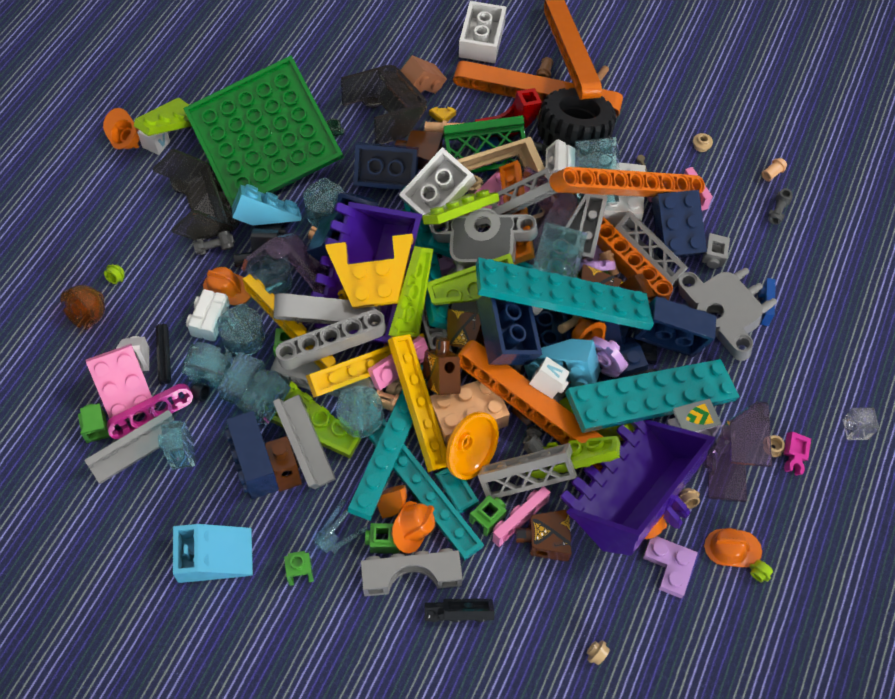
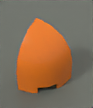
[377,485,407,519]

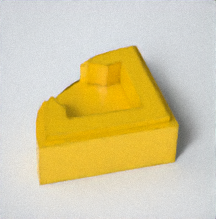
[429,107,456,122]

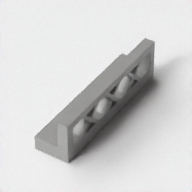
[480,168,558,228]
[615,211,688,287]
[273,395,336,489]
[84,410,182,484]
[478,443,577,499]

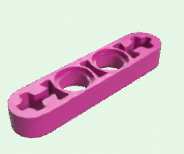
[106,384,193,439]

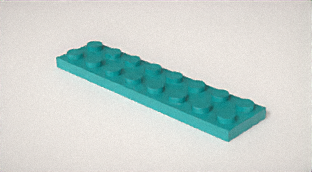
[476,257,654,331]
[565,359,740,433]

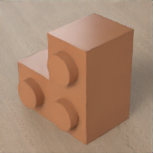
[389,55,447,104]

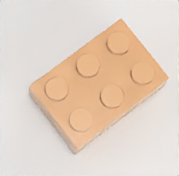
[430,381,510,447]

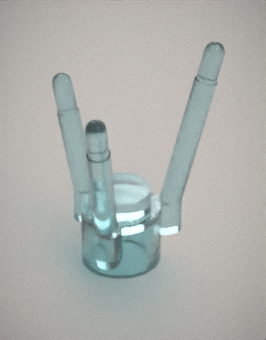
[313,499,368,554]

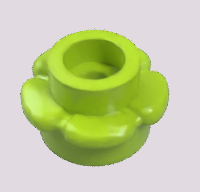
[104,264,124,284]
[749,560,773,582]

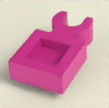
[784,432,811,476]

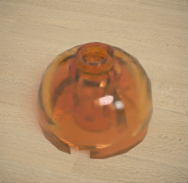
[60,285,105,330]

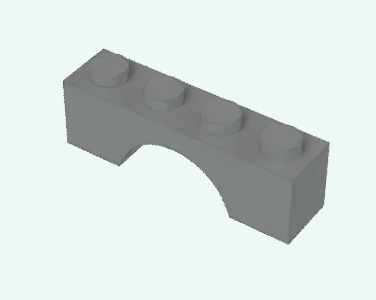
[361,548,462,597]

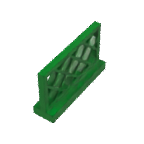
[443,116,526,173]

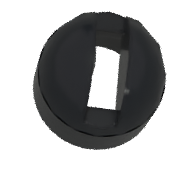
[190,382,210,402]

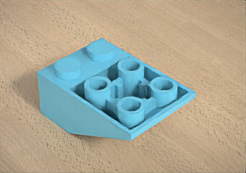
[232,184,302,226]
[524,339,601,388]
[173,524,253,583]

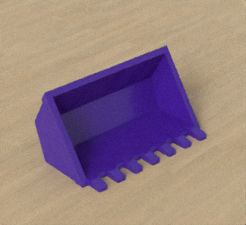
[311,202,422,346]
[560,420,716,556]

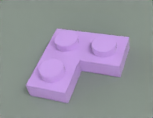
[643,536,698,599]

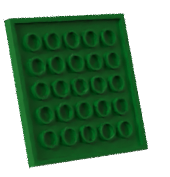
[183,55,344,208]

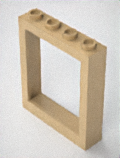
[458,137,563,224]

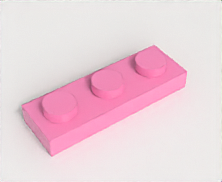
[368,336,429,390]
[492,486,551,547]

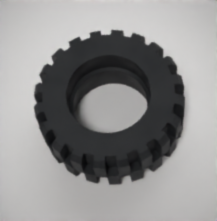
[537,88,617,156]

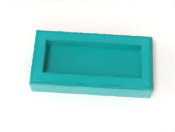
[435,467,479,514]

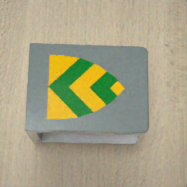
[667,399,722,437]

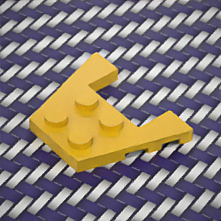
[325,234,414,309]

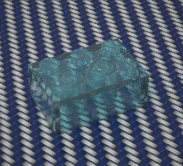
[575,137,620,205]
[532,222,588,278]

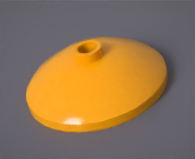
[446,411,499,480]

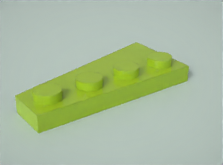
[134,97,191,136]
[422,190,500,224]
[388,246,433,337]
[427,253,514,305]
[269,381,361,459]
[526,436,620,479]

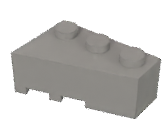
[551,194,608,261]

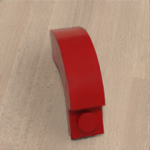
[474,88,542,141]

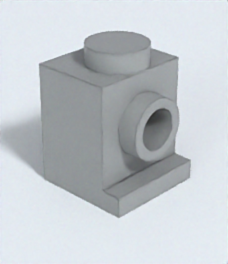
[702,233,730,269]

